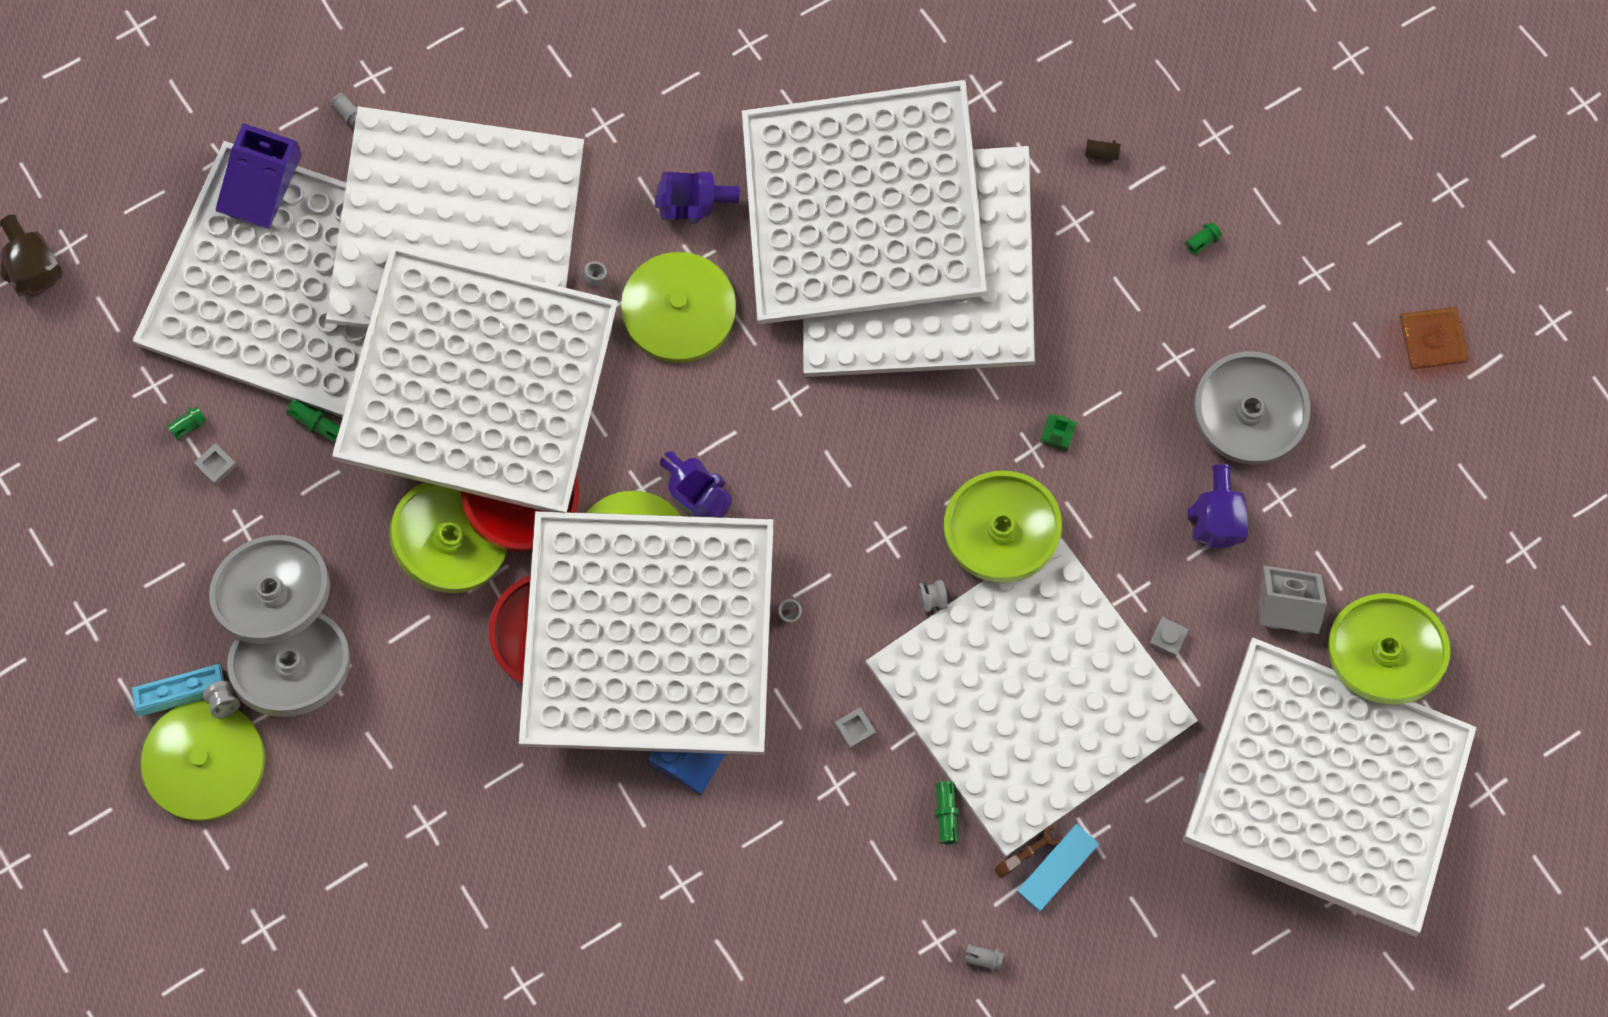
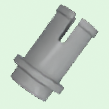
[330,93,358,128]
[964,944,1004,973]

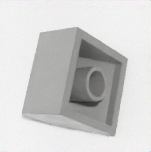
[1258,565,1327,634]

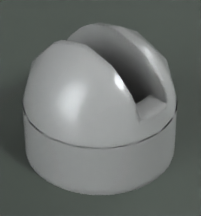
[583,261,607,287]
[777,599,802,623]

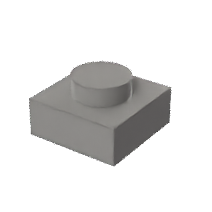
[194,443,237,486]
[1149,617,1189,658]
[834,707,876,749]

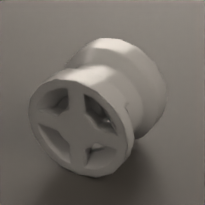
[918,579,948,613]
[203,681,240,719]

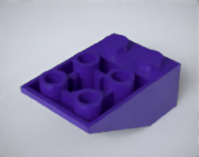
[215,123,302,229]

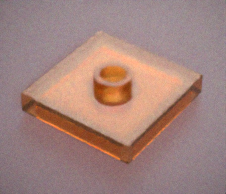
[1399,306,1469,370]

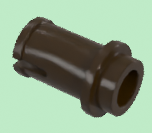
[1085,139,1121,162]

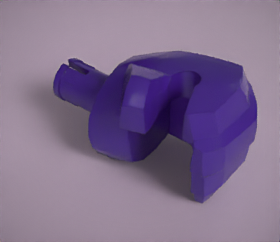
[655,172,740,224]
[660,451,732,518]
[1187,464,1248,548]

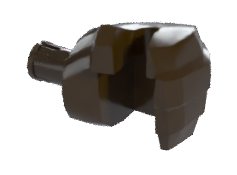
[0,214,62,297]

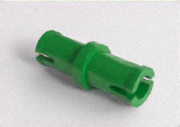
[286,399,340,444]
[935,781,959,845]

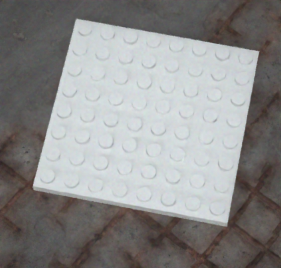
[742,80,988,324]
[326,106,584,329]
[132,141,367,418]
[803,146,1035,377]
[332,244,618,513]
[519,511,774,755]
[865,538,1198,857]
[1183,638,1477,937]

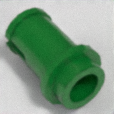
[1185,222,1222,256]
[167,406,207,440]

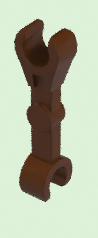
[994,825,1063,878]

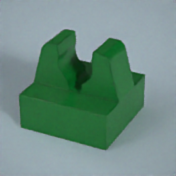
[1040,413,1077,452]

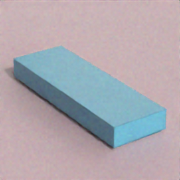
[132,664,225,717]
[1016,824,1099,912]

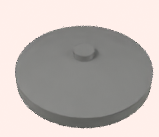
[1193,351,1311,465]
[209,535,330,644]
[227,613,350,717]

